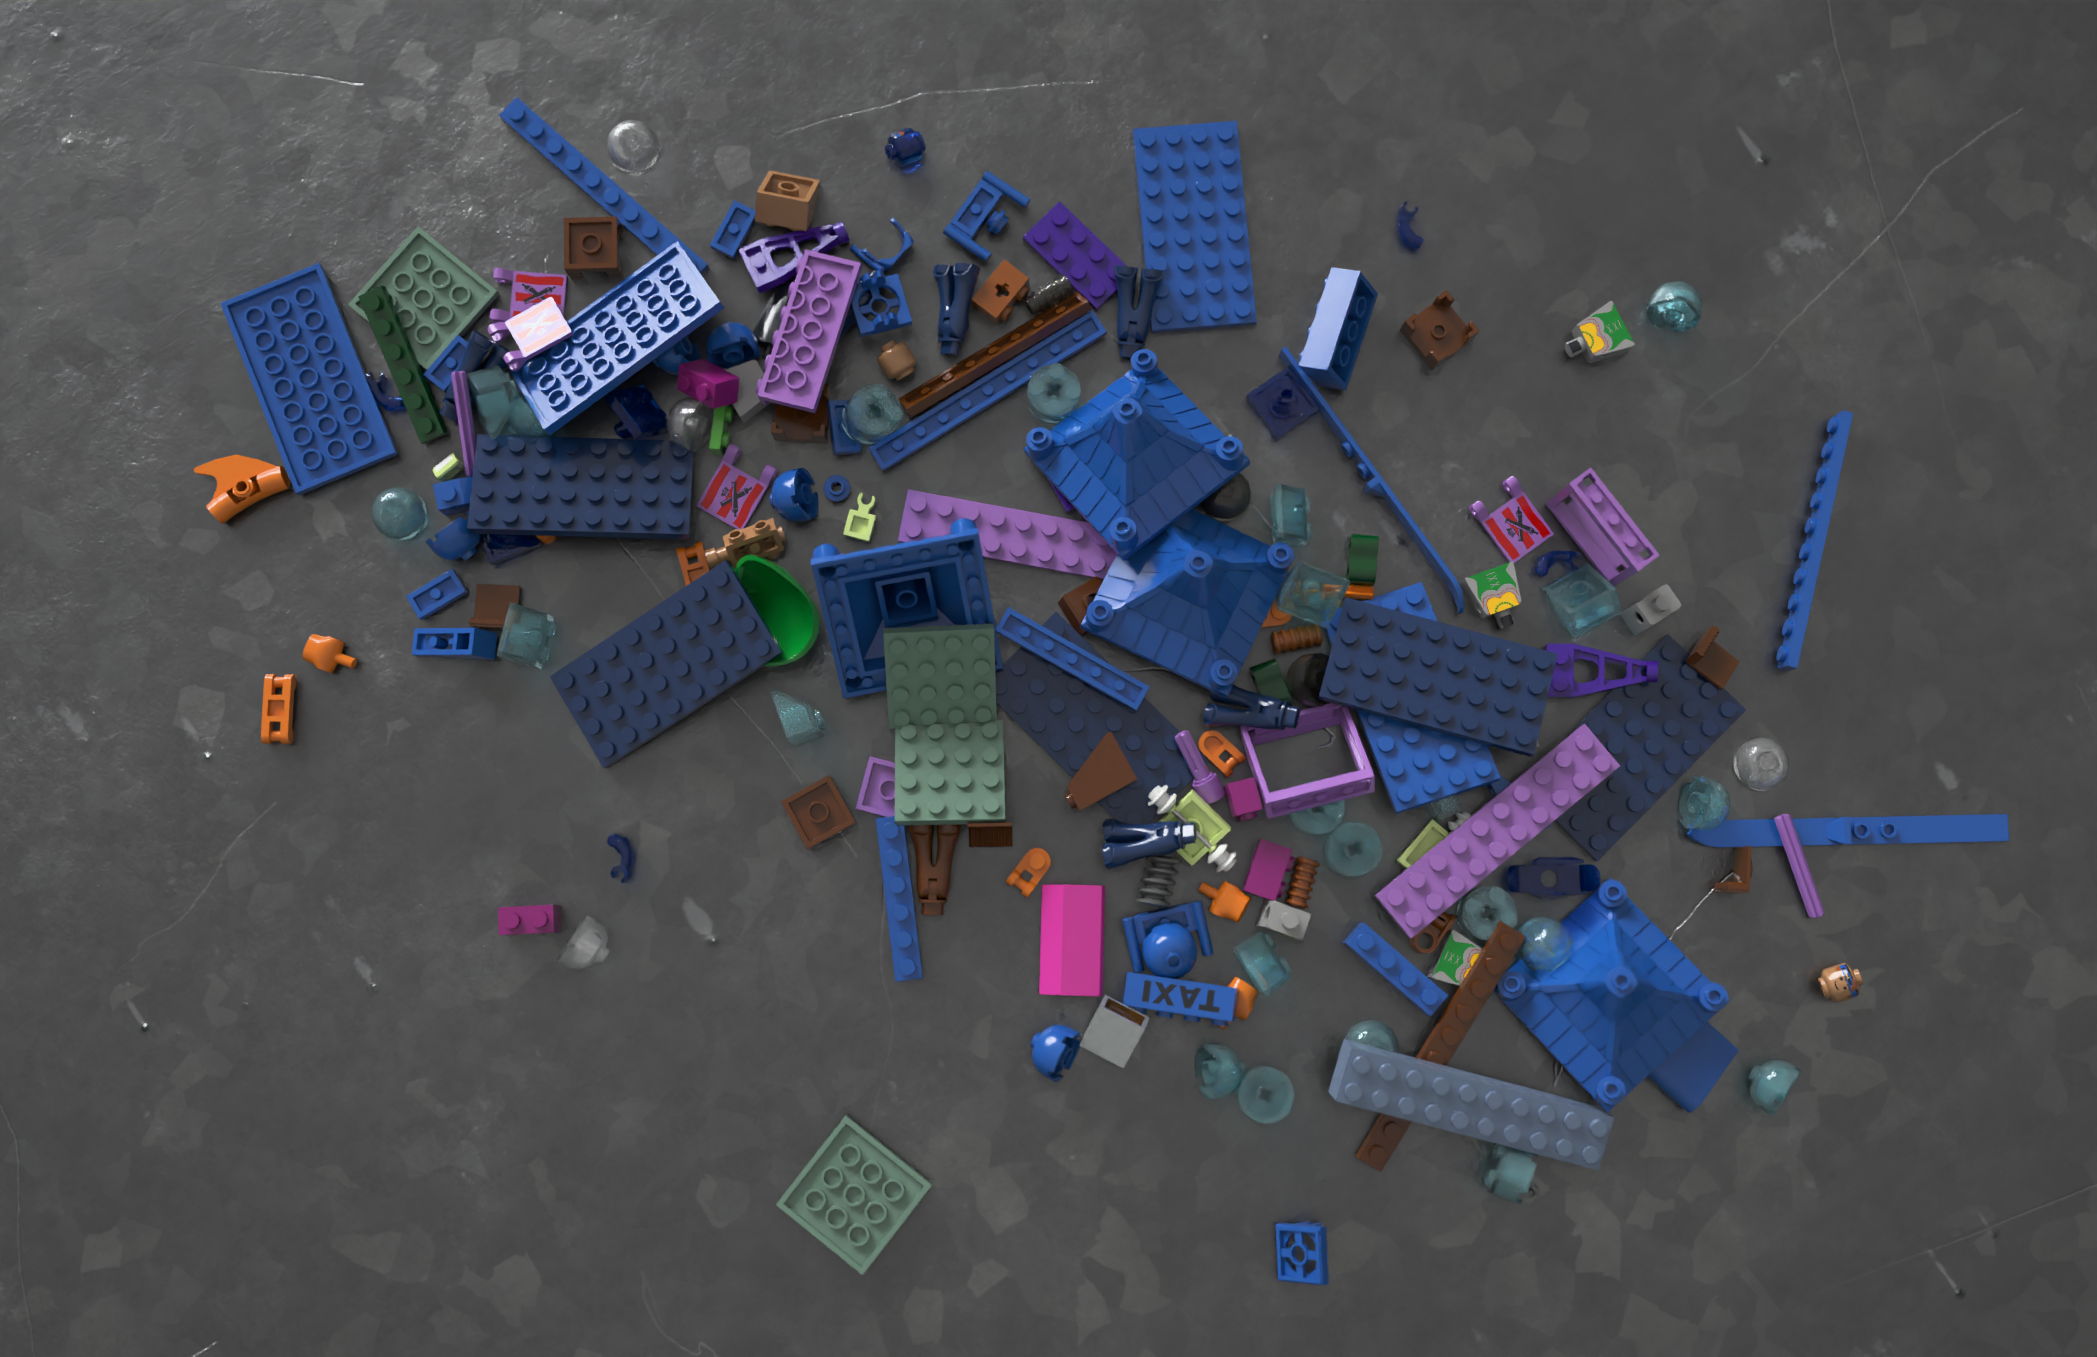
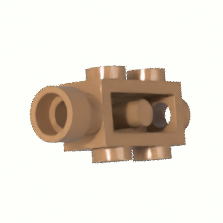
[704,518,787,569]

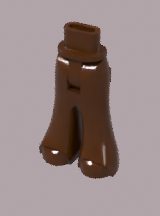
[909,824,962,915]

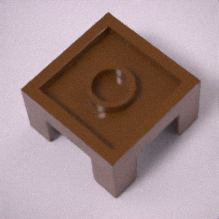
[564,216,623,279]
[1400,290,1480,370]
[771,384,831,443]
[781,775,858,851]

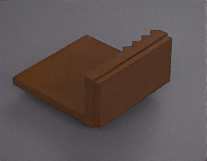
[1058,576,1103,637]
[469,584,520,631]
[1685,626,1740,690]
[968,823,1012,847]
[1714,846,1753,894]

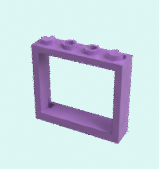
[1546,468,1660,588]
[1240,703,1375,819]

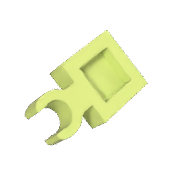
[843,493,877,543]

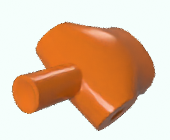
[302,634,357,673]
[1198,880,1251,923]
[1217,977,1259,1030]

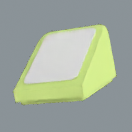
[433,453,465,482]

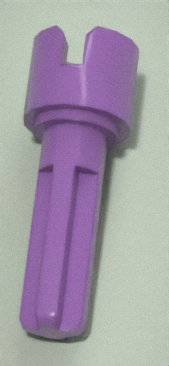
[1175,730,1226,804]

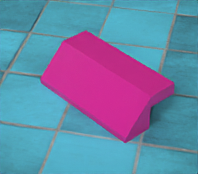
[1039,884,1105,996]

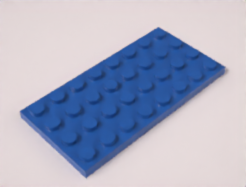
[1133,121,1257,333]
[508,241,724,435]
[220,263,399,496]
[1320,582,1501,814]

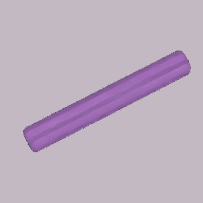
[451,371,476,477]
[1774,814,1825,918]

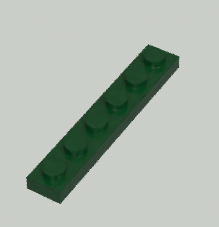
[358,285,448,444]

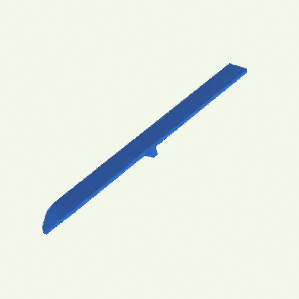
[1279,346,1464,614]
[1687,814,2009,848]

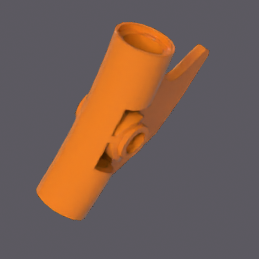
[194,455,290,524]

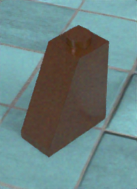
[1064,731,1137,812]

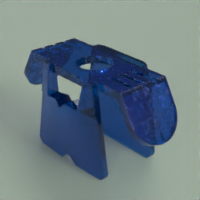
[1508,857,1601,900]

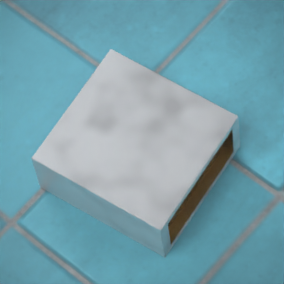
[1079,995,1149,1068]

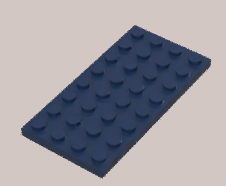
[467,434,695,540]
[550,560,784,768]
[1318,597,1558,757]
[995,612,1210,824]
[1554,634,1746,862]

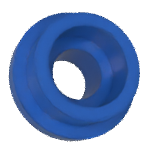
[986,209,1009,235]
[823,475,850,502]

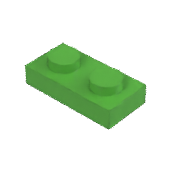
[709,404,734,456]

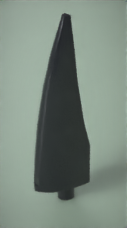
[753,251,805,360]

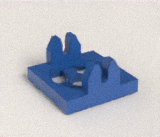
[851,270,912,337]
[1276,1222,1329,1285]

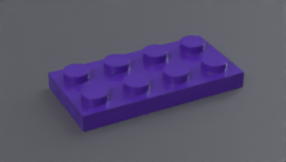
[1023,201,1126,312]

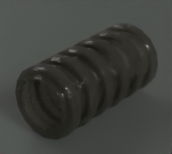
[1024,274,1074,317]

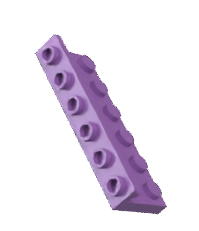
[756,249,862,413]

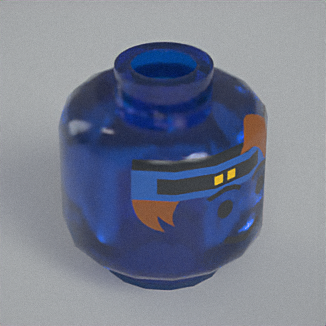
[885,127,925,166]

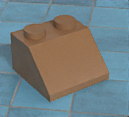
[755,170,820,231]

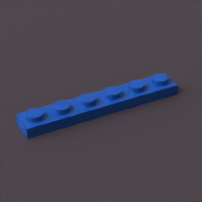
[996,607,1150,711]
[876,816,923,982]

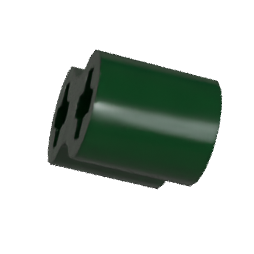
[1346,534,1379,586]
[1249,658,1293,706]

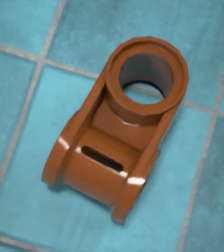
[1409,912,1456,954]

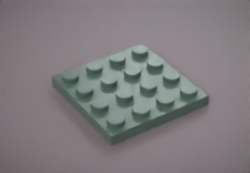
[348,226,499,370]
[883,623,997,729]
[895,720,1005,826]
[776,1115,932,1275]

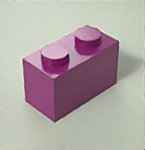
[677,359,740,409]
[1223,777,1263,822]
[1242,839,1294,901]
[498,905,561,935]

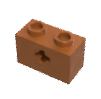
[971,259,1030,326]

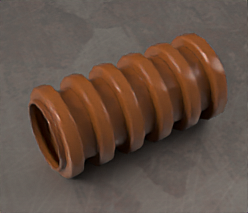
[1270,622,1322,654]
[1284,856,1320,909]

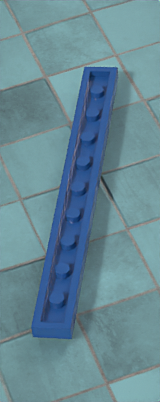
[499,97,709,275]
[868,310,1107,472]
[1776,410,1853,672]

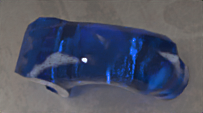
[1397,201,1424,249]
[366,371,405,412]
[1534,550,1583,577]
[607,833,634,883]

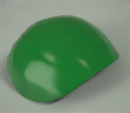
[735,555,820,667]

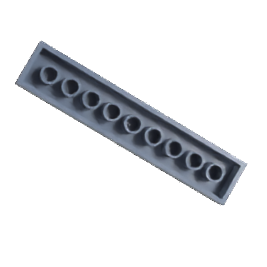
[1328,1039,1615,1170]

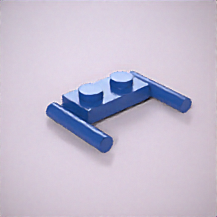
[943,171,1031,262]
[1122,900,1214,972]

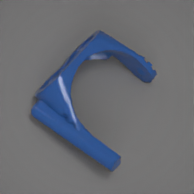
[850,218,915,272]

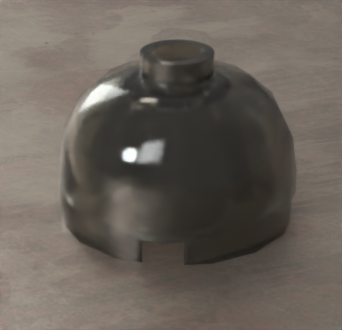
[1199,473,1251,522]
[1286,653,1330,707]

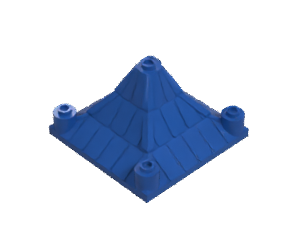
[1024,349,1250,561]
[1080,509,1295,698]
[811,518,1003,698]
[1493,878,1730,1113]

